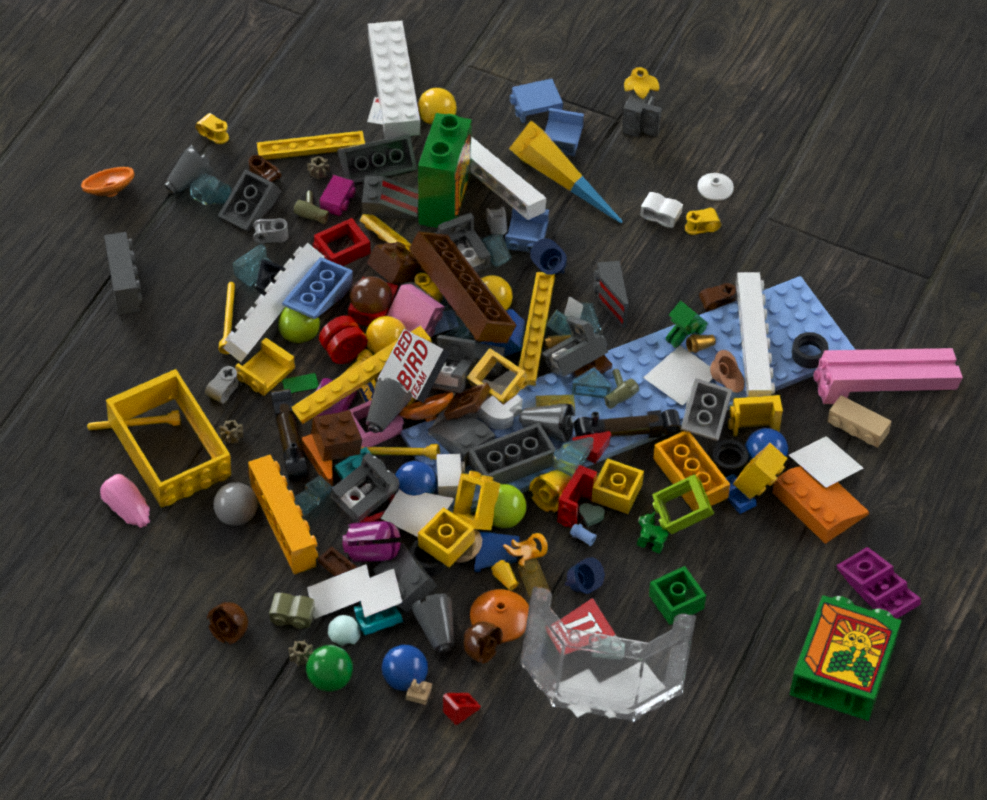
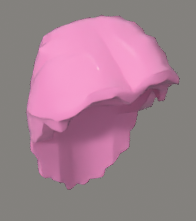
[100,474,150,528]

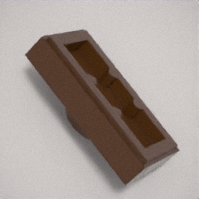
[571,355,613,385]
[317,546,358,576]

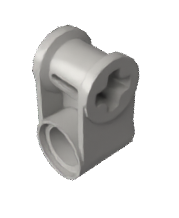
[486,207,507,235]
[253,218,289,244]
[205,366,238,404]

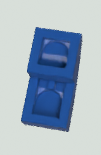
[726,474,757,514]

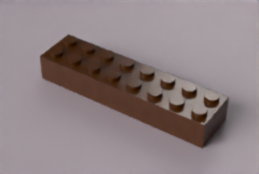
[409,231,517,343]

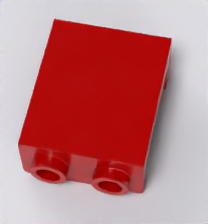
[557,465,597,528]

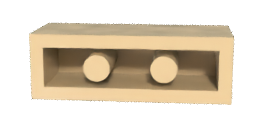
[827,395,891,448]

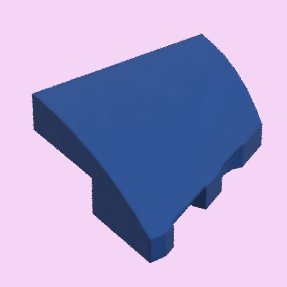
[474,532,519,572]

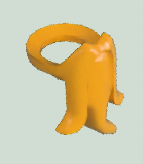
[503,533,548,566]

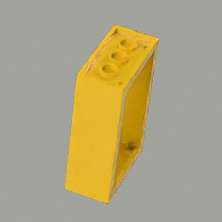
[106,369,231,508]

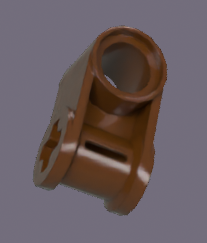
[248,155,282,182]
[699,283,736,312]

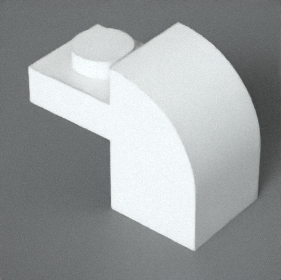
[478,395,523,430]

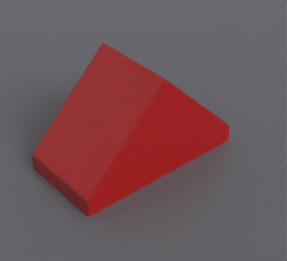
[571,431,611,464]
[443,693,481,725]

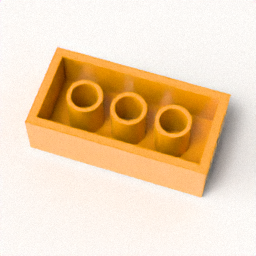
[653,431,730,511]

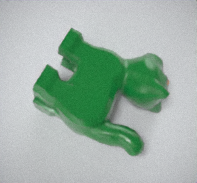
[637,512,669,553]

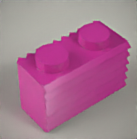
[320,175,356,216]

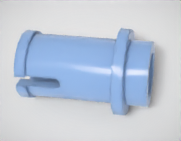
[570,524,597,546]

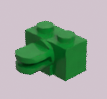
[666,300,708,348]

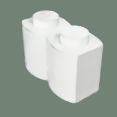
[640,192,683,228]

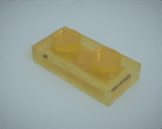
[535,394,575,411]
[517,558,550,599]

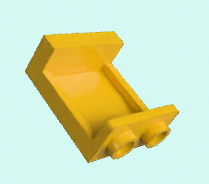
[235,338,295,396]
[728,395,783,436]

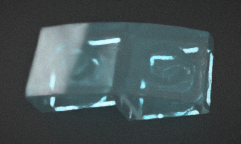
[294,475,333,517]

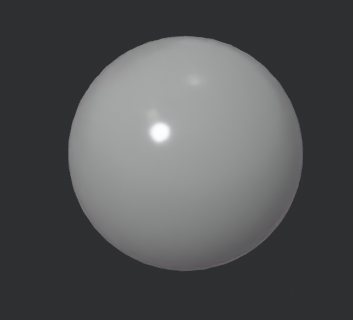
[213,482,258,526]

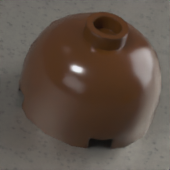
[207,602,248,644]
[464,622,503,664]

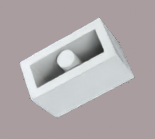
[437,454,465,498]

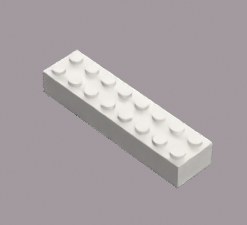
[368,21,420,138]

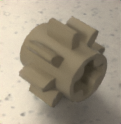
[307,157,330,179]
[220,420,243,444]
[288,640,313,667]

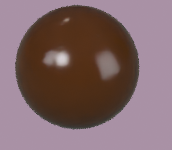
[350,276,392,318]

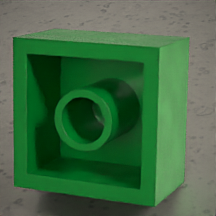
[649,566,706,625]

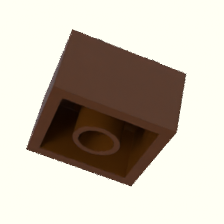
[367,242,422,284]
[311,410,362,461]

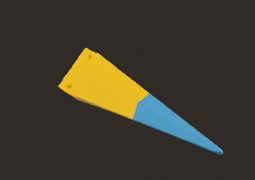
[509,121,623,223]

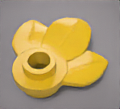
[624,67,659,99]

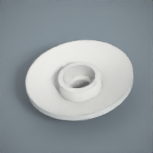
[698,173,734,201]

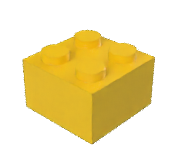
[733,443,787,499]
[592,458,644,514]
[418,507,475,567]

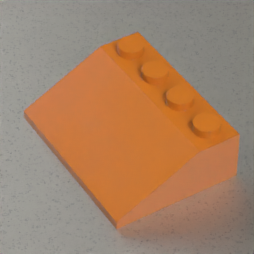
[772,466,869,544]

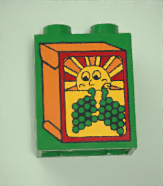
[418,113,472,228]
[789,595,901,721]

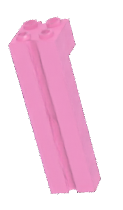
[813,348,963,404]

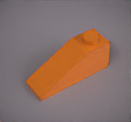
[302,434,333,491]

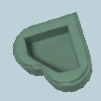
[579,503,605,527]

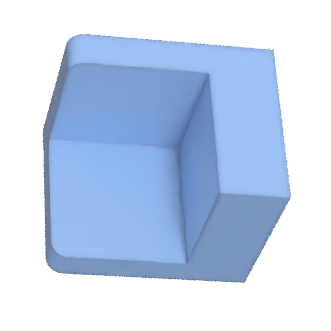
[434,309,459,335]

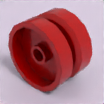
[319,316,368,364]

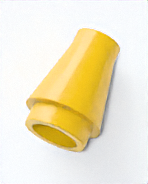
[491,560,519,591]

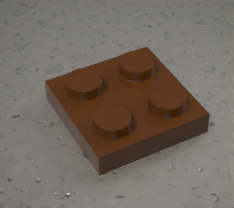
[444,382,491,420]

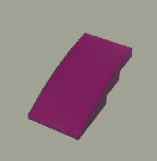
[837,547,921,619]

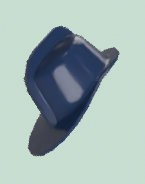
[530,238,567,275]
[564,557,605,594]

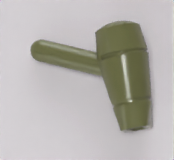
[294,191,329,224]
[604,369,639,409]

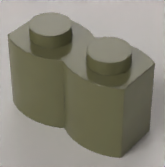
[269,593,315,629]

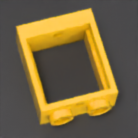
[466,348,529,405]
[453,471,500,530]

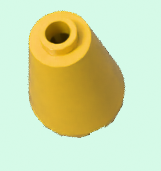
[529,464,577,512]

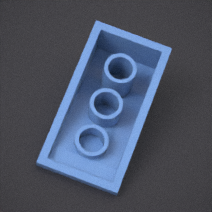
[282,257,353,319]

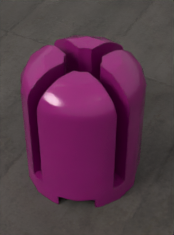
[343,521,401,563]

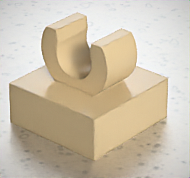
[406,679,432,705]

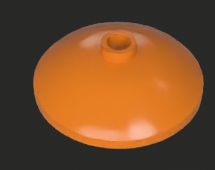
[81,167,135,197]
[399,392,454,422]
[470,589,531,643]

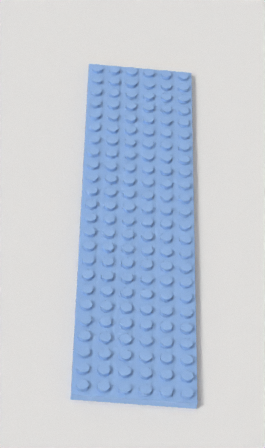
[401,276,855,513]

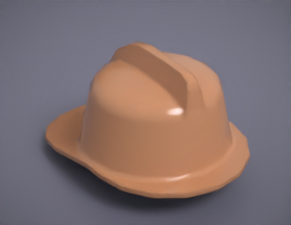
[710,350,744,393]

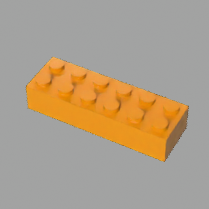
[248,454,318,575]

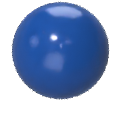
[745,428,788,462]
[395,461,438,496]
[382,645,428,691]

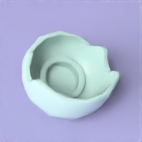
[328,615,361,646]

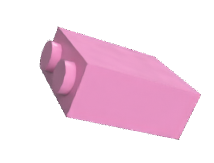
[387,284,445,338]

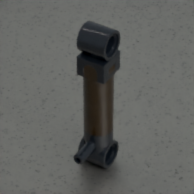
[271,389,307,479]
[574,409,682,438]

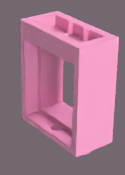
[347,401,404,447]

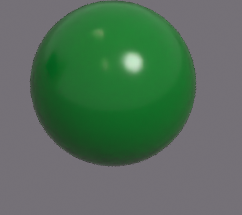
[306,645,353,692]

